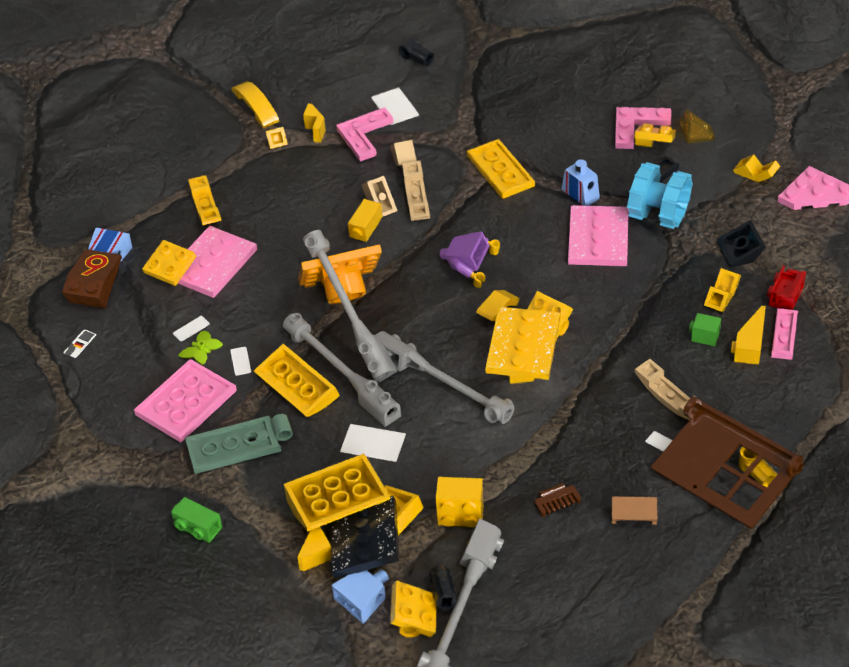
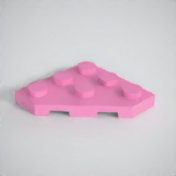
[777,166,849,210]

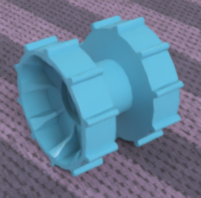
[627,162,693,229]

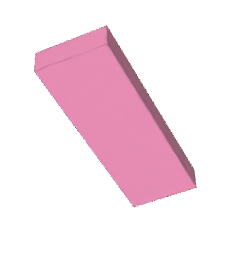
[771,308,798,360]

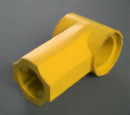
[739,447,778,488]

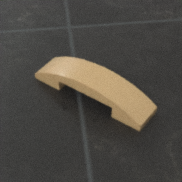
[402,161,430,221]
[635,359,695,420]

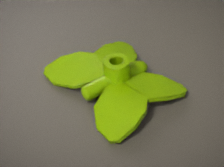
[178,331,223,365]

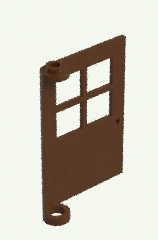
[650,396,804,529]

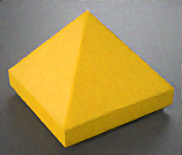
[265,127,288,149]

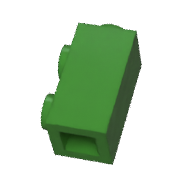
[171,497,222,543]

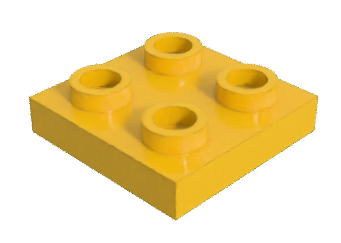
[634,123,676,147]
[142,240,196,286]
[527,291,573,340]
[390,580,437,637]

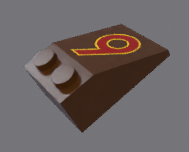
[62,249,122,308]

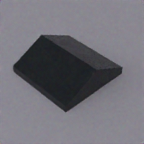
[717,220,766,267]

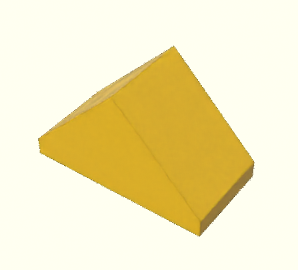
[297,527,331,571]

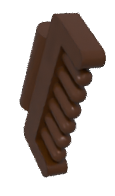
[535,483,581,517]

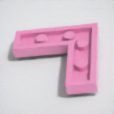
[336,107,393,162]
[615,107,671,149]

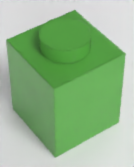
[689,313,721,346]

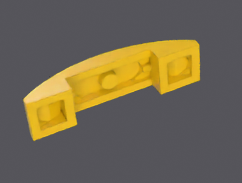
[231,81,279,128]
[188,175,221,225]

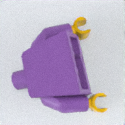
[440,231,500,288]

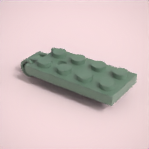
[185,414,293,474]

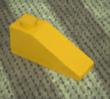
[731,306,766,365]

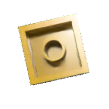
[436,477,484,527]

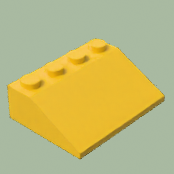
[284,454,390,531]

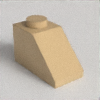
[390,140,416,169]
[361,176,397,217]

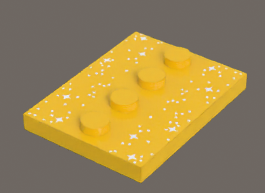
[485,307,560,380]

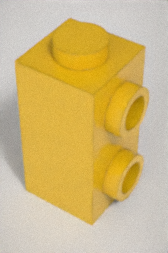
[348,199,382,242]

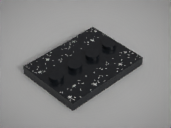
[331,495,399,579]

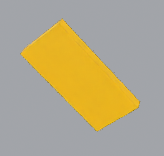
[467,139,535,199]

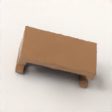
[612,497,657,525]

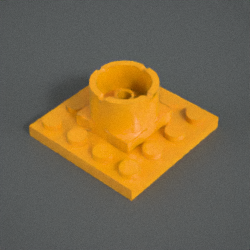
[298,245,382,304]

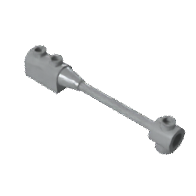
[303,230,397,382]
[283,313,401,427]
[376,331,514,424]
[416,518,504,667]

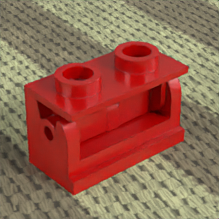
[767,265,806,310]

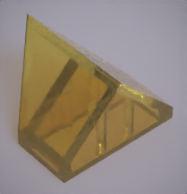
[679,110,716,144]

